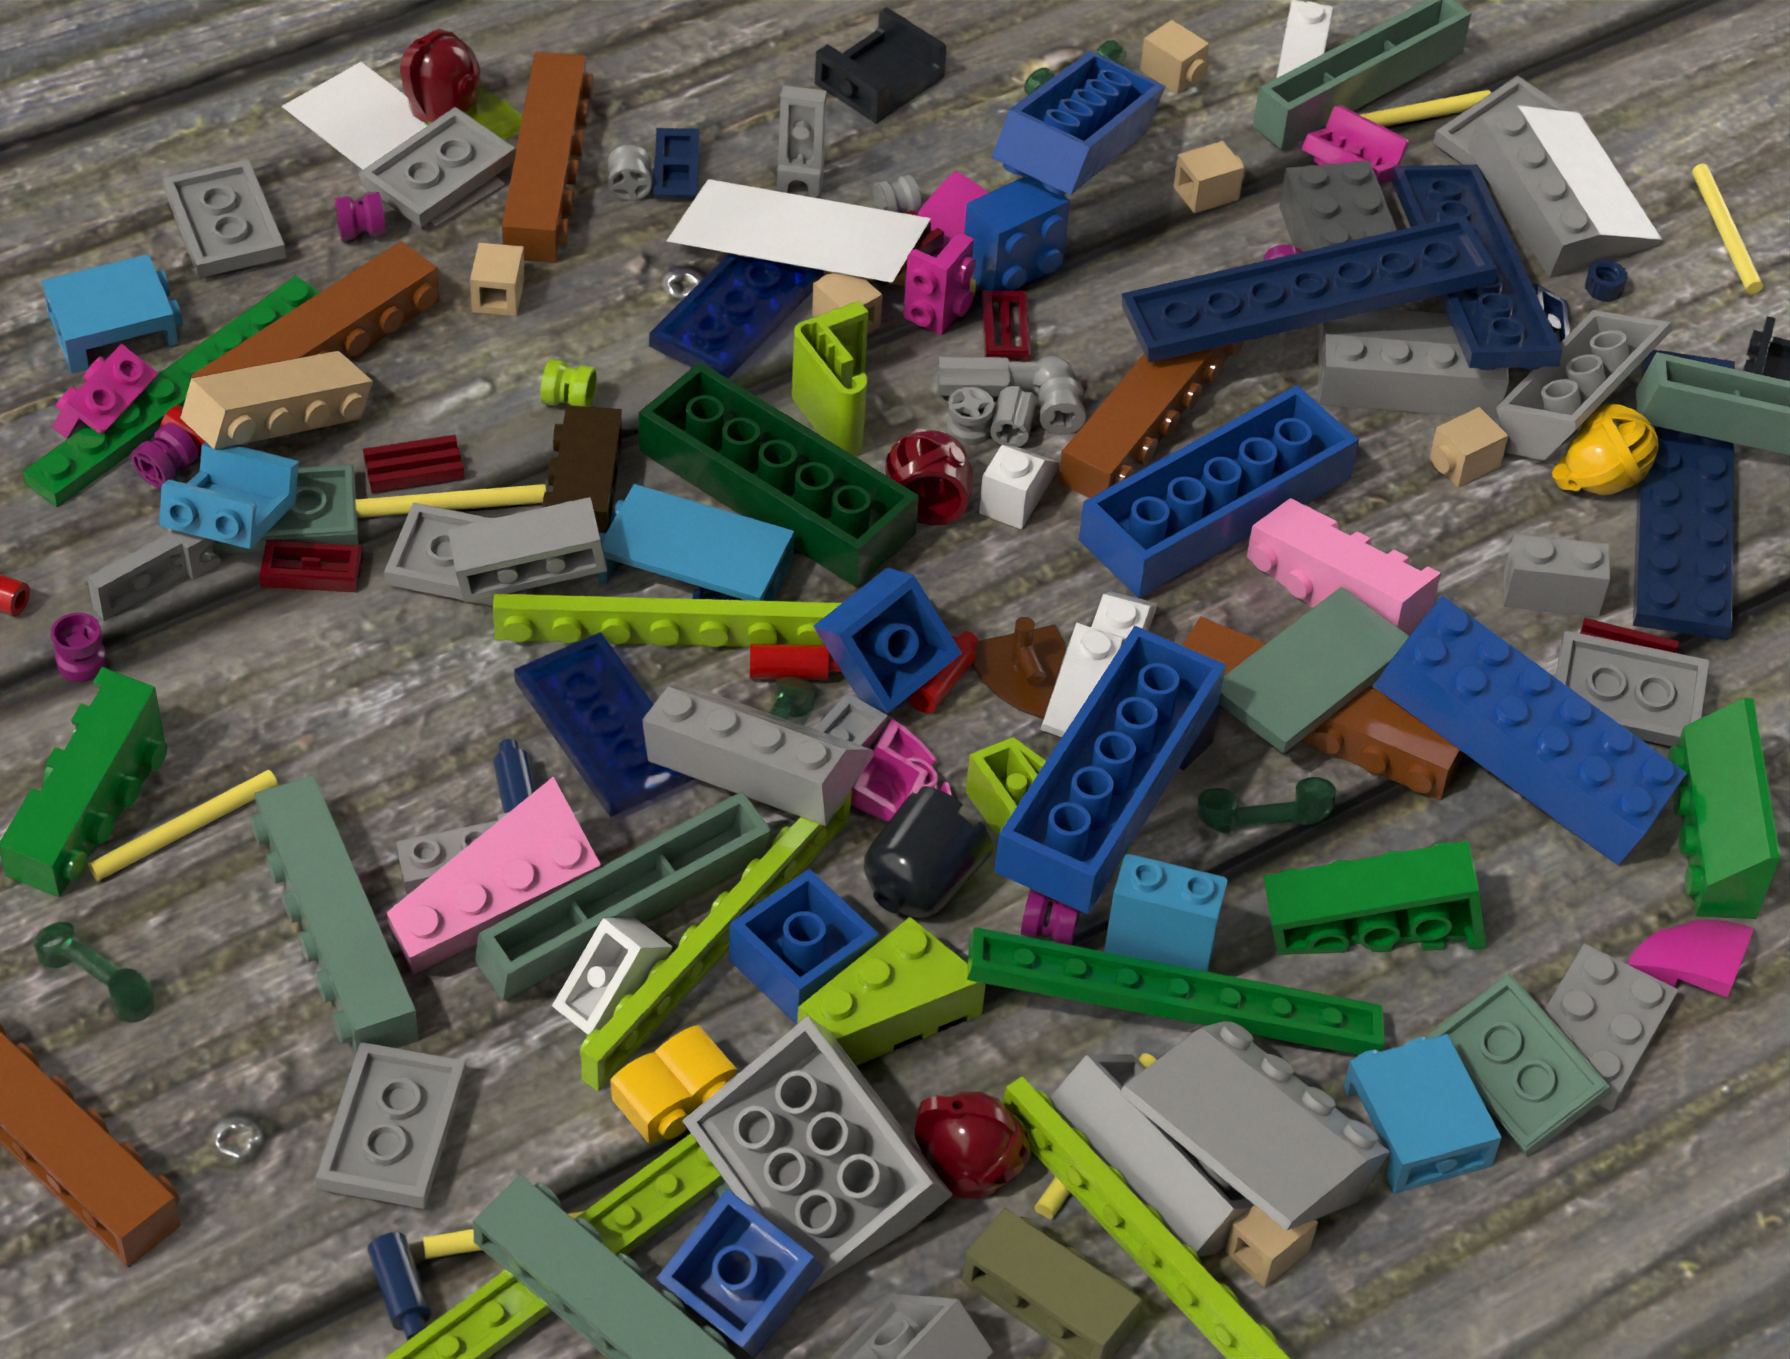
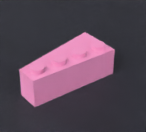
[1247,498,1441,636]
[387,776,601,975]

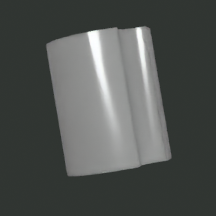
[990,386,1037,447]

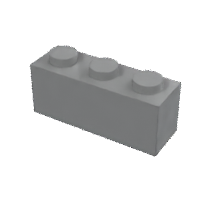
[448,497,607,603]

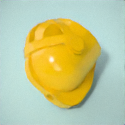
[1552,404,1659,495]

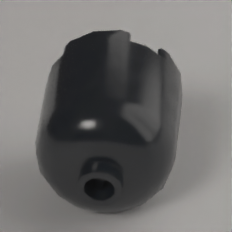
[864,786,993,918]

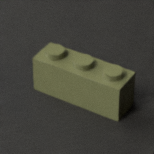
[962,1207,1142,1359]

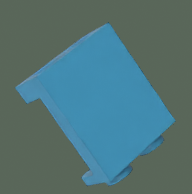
[41,254,183,374]
[159,442,299,549]
[1104,854,1227,972]
[1343,1034,1501,1194]

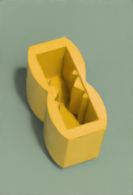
[610,1025,737,1144]

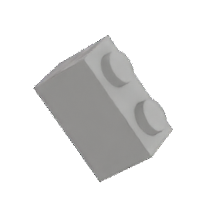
[1504,534,1610,617]

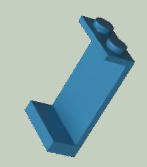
[598,484,794,601]

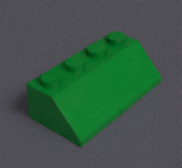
[1668,698,1780,919]

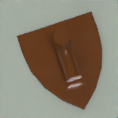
[972,617,1066,720]

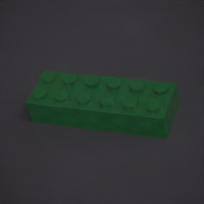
[639,362,919,588]

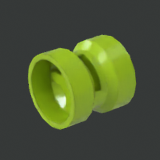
[540,359,597,407]

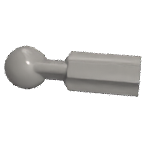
[937,355,1074,396]

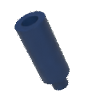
[493,739,536,813]
[367,1232,432,1341]

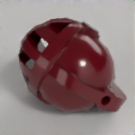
[400,29,481,122]
[885,429,973,526]
[914,1091,1031,1199]

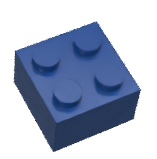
[964,175,1070,291]
[813,567,962,713]
[729,869,879,1025]
[656,1189,825,1358]

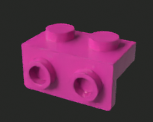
[1302,105,1409,185]
[903,232,976,335]
[52,343,157,439]

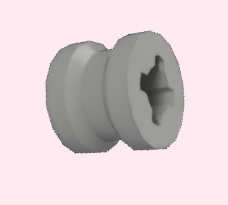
[608,145,651,201]
[873,174,921,214]
[1038,377,1086,435]
[946,387,994,445]

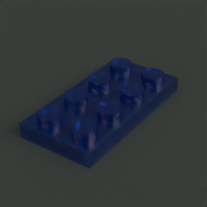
[649,253,824,379]
[514,632,696,817]

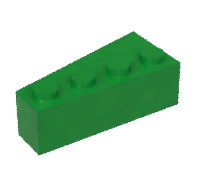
[0,667,168,897]
[1263,840,1486,955]

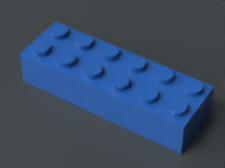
[991,51,1166,195]
[1079,385,1359,598]
[1374,595,1687,865]
[994,626,1226,914]

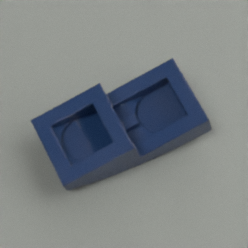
[653,128,700,200]

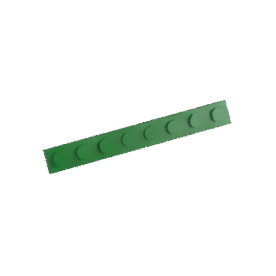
[22,275,320,507]
[967,927,1385,1055]

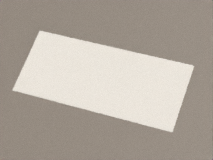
[281,62,505,226]
[667,179,931,283]

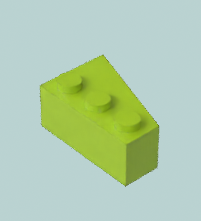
[965,737,1132,868]
[797,917,986,1066]

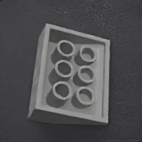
[1468,105,1662,278]
[1317,309,1509,419]
[682,1016,952,1292]
[1119,1021,1390,1231]

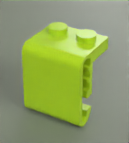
[792,301,868,457]

